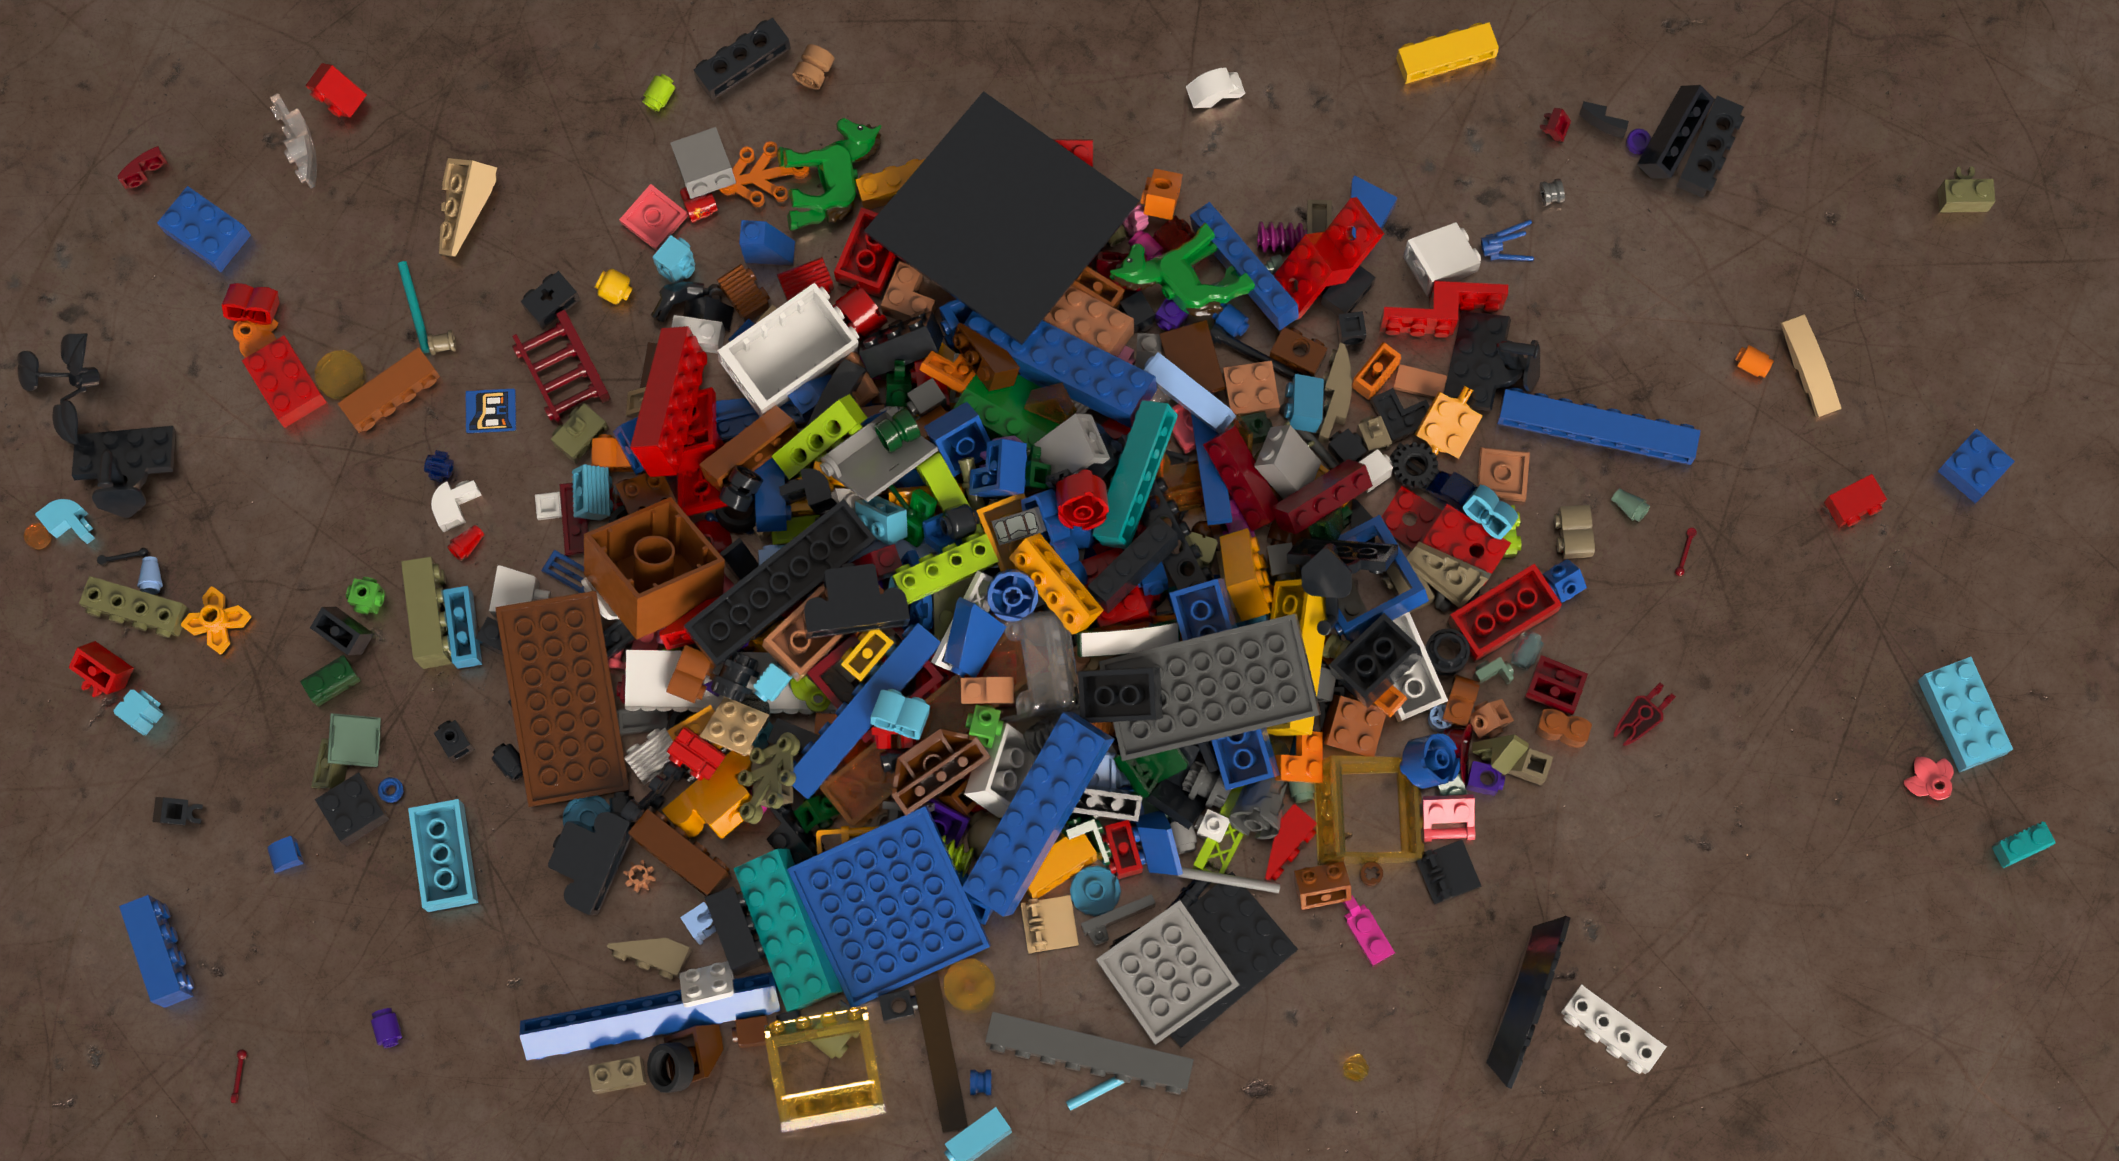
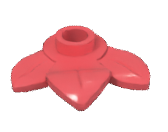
[1904,757,1954,800]

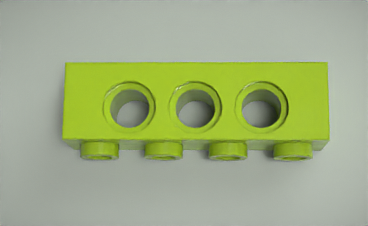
[772,394,867,480]

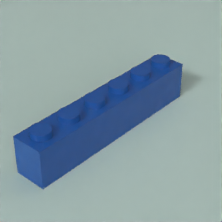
[1190,202,1299,331]

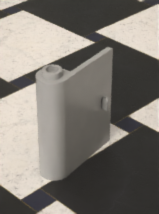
[820,407,939,502]

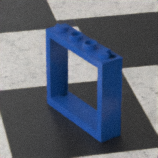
[1300,515,1429,642]

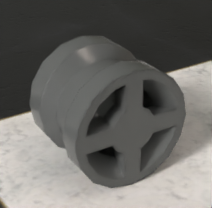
[1539,179,1565,206]

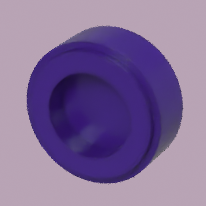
[1626,129,1651,154]

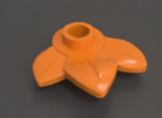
[233,319,278,358]

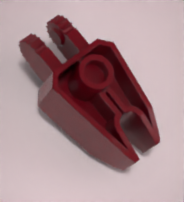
[1613,682,1676,746]

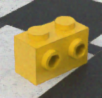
[841,630,894,682]

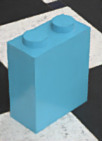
[944,1107,1012,1161]

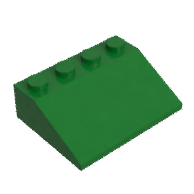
[953,375,1074,463]

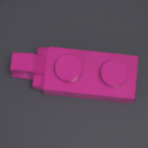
[1343,895,1395,967]

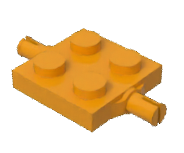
[1414,386,1483,459]

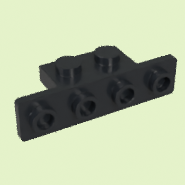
[766,803,826,865]

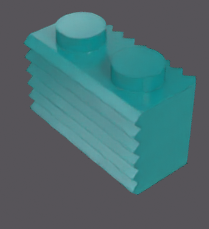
[1992,821,2056,868]

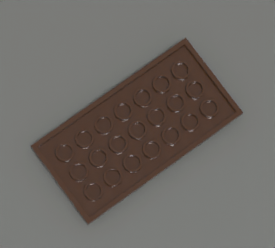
[495,591,630,807]

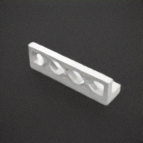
[931,570,993,672]

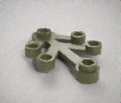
[738,732,800,824]

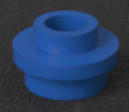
[378,777,404,803]

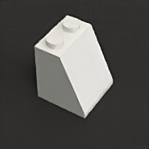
[1403,222,1481,297]

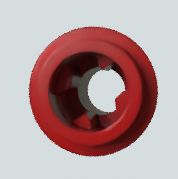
[447,525,484,561]

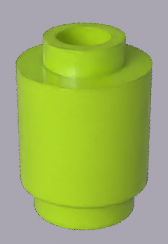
[642,74,675,112]

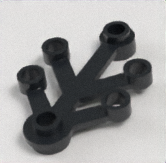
[621,761,687,822]

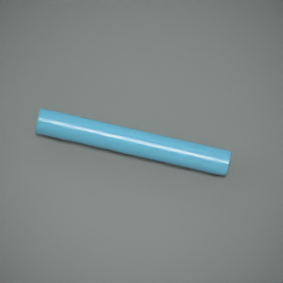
[1065,1076,1125,1111]

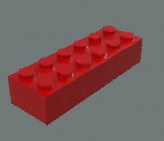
[630,326,707,477]

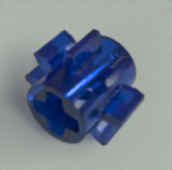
[424,450,454,482]

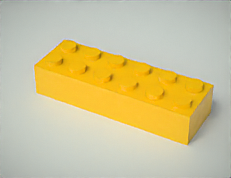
[1266,579,1326,736]

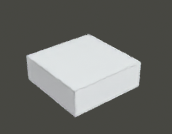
[535,492,562,520]

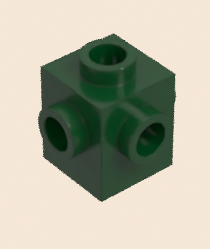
[794,792,841,833]

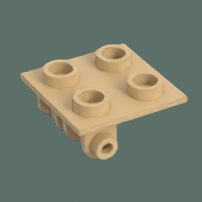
[700,696,769,756]
[1020,895,1079,954]

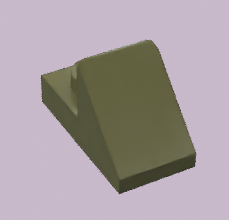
[1472,734,1529,775]

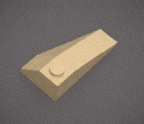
[439,158,497,257]

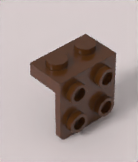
[611,471,678,515]

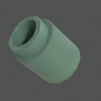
[1287,781,1316,803]

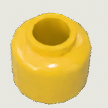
[594,268,633,304]

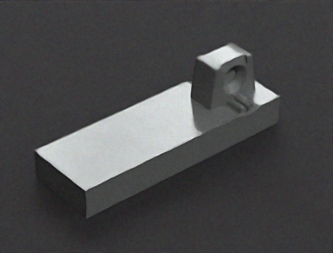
[1081,894,1156,946]

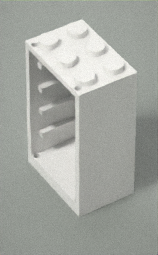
[717,283,859,417]

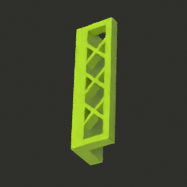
[1193,785,1245,874]

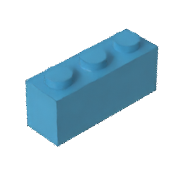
[443,586,482,669]

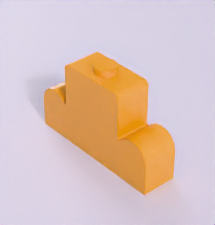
[662,751,753,838]

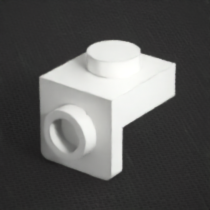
[1194,809,1230,842]

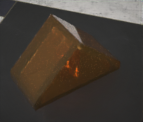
[1024,383,1077,424]

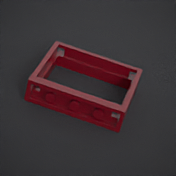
[807,627,944,744]

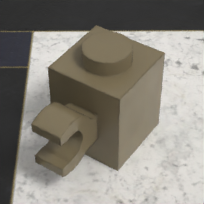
[1356,416,1392,456]

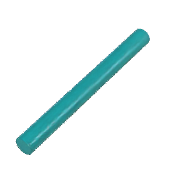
[398,261,430,353]

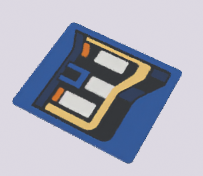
[466,389,516,433]

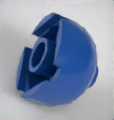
[987,569,1038,621]

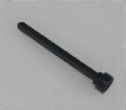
[1210,323,1306,380]

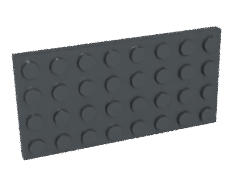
[1099,614,1321,761]

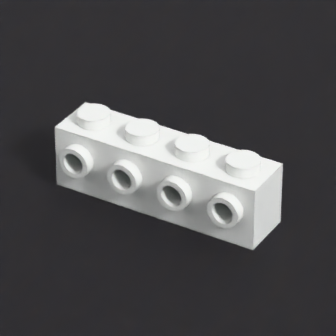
[1561,985,1667,1074]

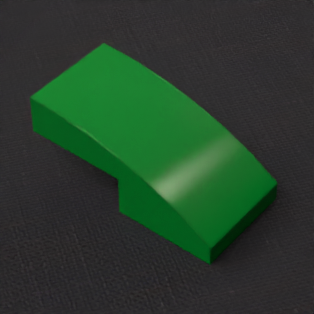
[904,488,938,548]

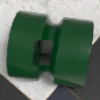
[874,408,921,453]

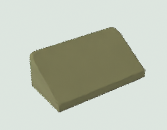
[311,738,348,790]

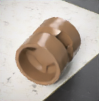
[792,44,835,90]

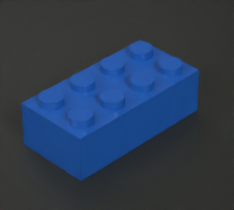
[119,895,194,1008]

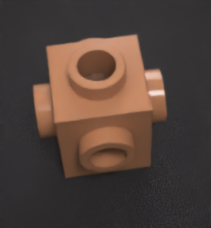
[1469,699,1514,739]

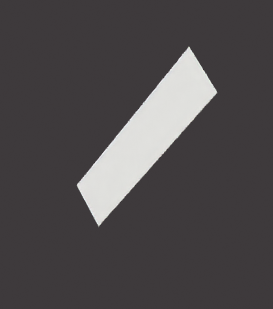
[625,650,855,714]

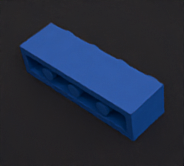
[754,458,791,532]

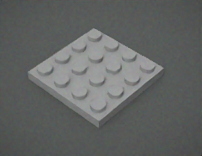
[1096,900,1239,1045]

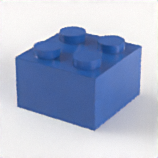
[924,402,990,477]
[1938,429,2015,504]

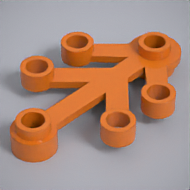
[718,141,810,207]

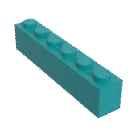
[1092,400,1178,549]

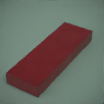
[559,483,589,557]

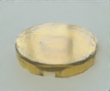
[315,350,365,399]

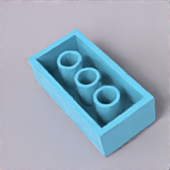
[1918,657,2013,773]
[408,799,478,912]

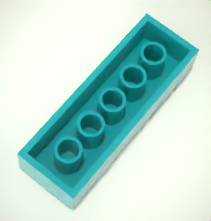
[733,849,843,1012]

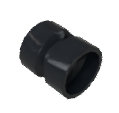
[718,465,763,512]

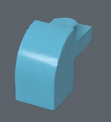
[35,499,95,544]

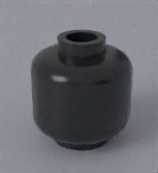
[940,504,979,540]

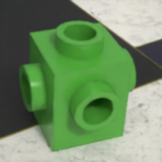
[346,577,385,615]
[965,705,1004,749]

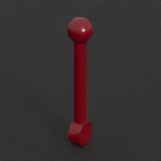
[1675,527,1697,576]
[231,1049,247,1103]

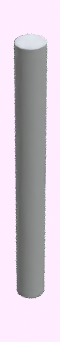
[1178,867,1280,893]

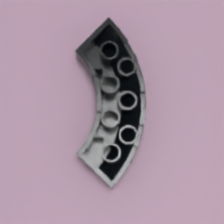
[1486,916,1571,1089]

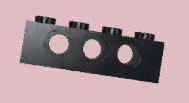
[693,17,791,100]
[1676,95,1745,198]

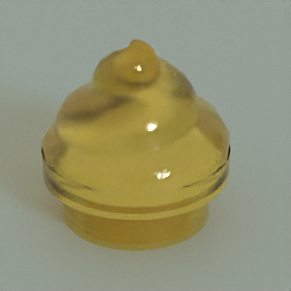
[1343,1054,1369,1082]

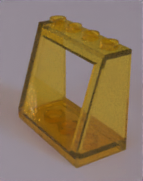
[1314,755,1424,865]
[764,1007,885,1132]

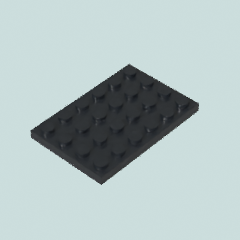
[1169,872,1298,1049]

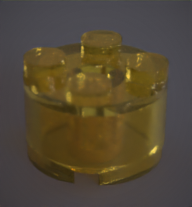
[943,959,996,1014]

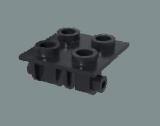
[1415,839,1482,905]

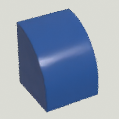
[267,836,304,873]

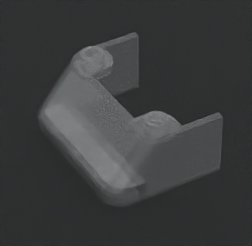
[998,610,1079,723]

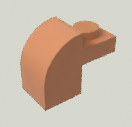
[961,677,1014,704]

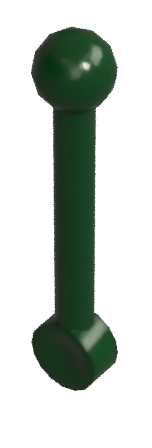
[889,484,916,518]

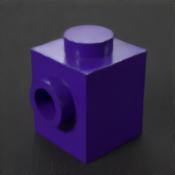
[1155,298,1189,332]

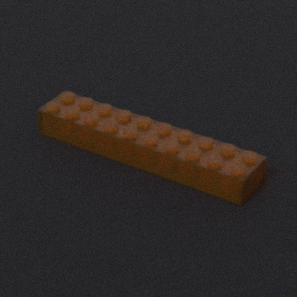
[819,625,1050,827]

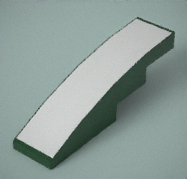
[1077,619,1180,657]

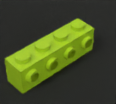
[892,533,999,605]

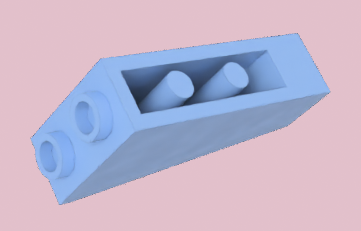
[1144,352,1236,434]

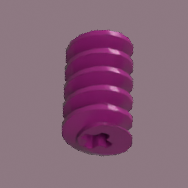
[1257,221,1307,253]

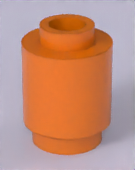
[1735,345,1774,378]

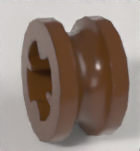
[1360,862,1383,886]

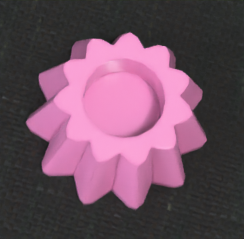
[1123,204,1149,236]

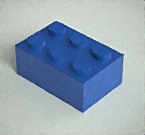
[157,186,251,272]

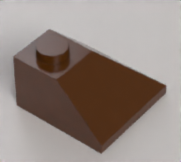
[664,1024,724,1083]

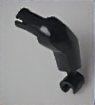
[651,282,722,322]

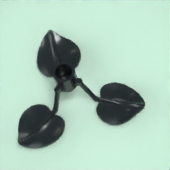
[17,333,100,444]

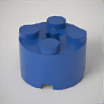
[1400,734,1460,789]

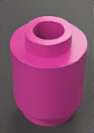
[1128,230,1164,261]

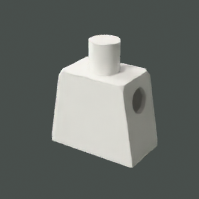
[489,565,551,617]

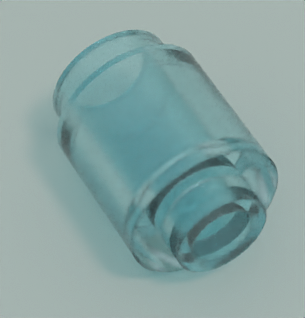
[1511,631,1544,670]

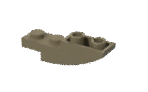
[1316,343,1352,445]

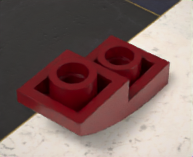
[117,146,168,189]

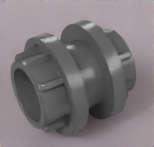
[1182,759,1231,809]

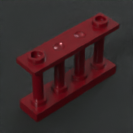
[512,310,611,426]

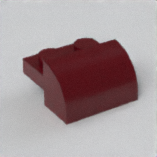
[1525,655,1588,716]

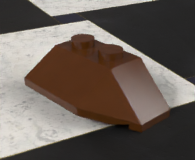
[891,728,991,816]

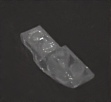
[270,93,317,189]

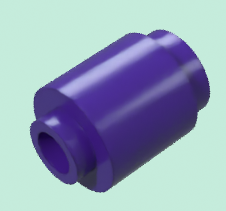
[371,1008,402,1048]

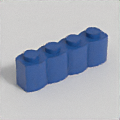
[1021,489,1088,585]

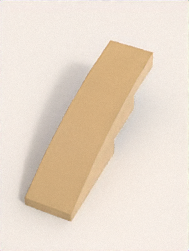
[1781,314,1841,417]

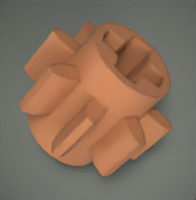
[624,860,656,893]

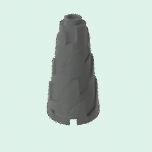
[1229,740,1289,839]

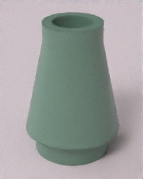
[1611,488,1650,522]

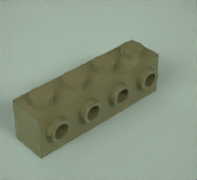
[79,576,189,638]

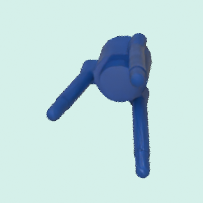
[1481,220,1534,261]

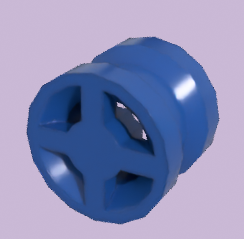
[970,1069,992,1095]

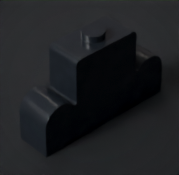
[803,563,910,639]
[548,812,637,915]

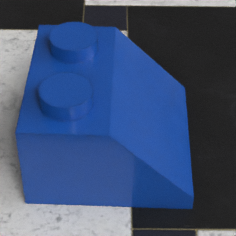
[1132,810,1183,875]

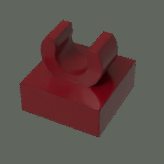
[1540,108,1571,142]

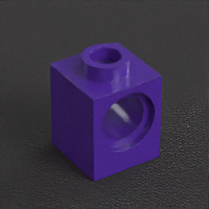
[1465,761,1505,796]

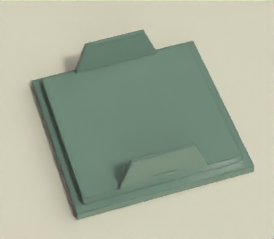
[327,713,381,767]

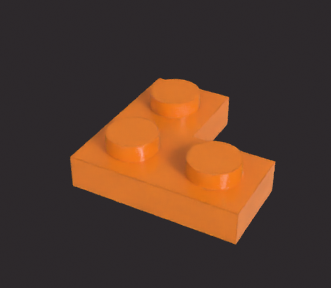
[919,351,976,394]
[1275,731,1323,783]

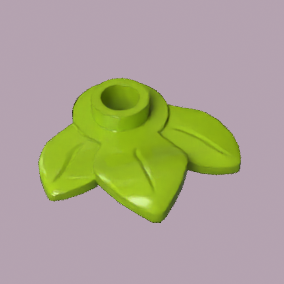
[790,676,831,713]

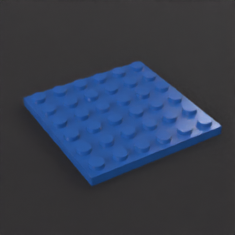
[787,805,991,1008]

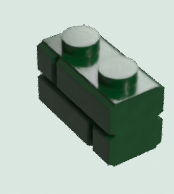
[300,655,361,707]

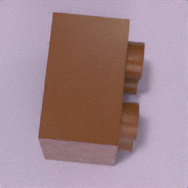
[584,497,725,640]

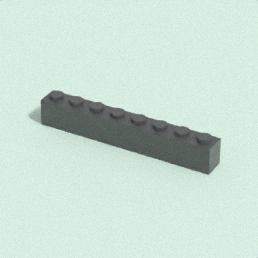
[985,1012,1194,1095]

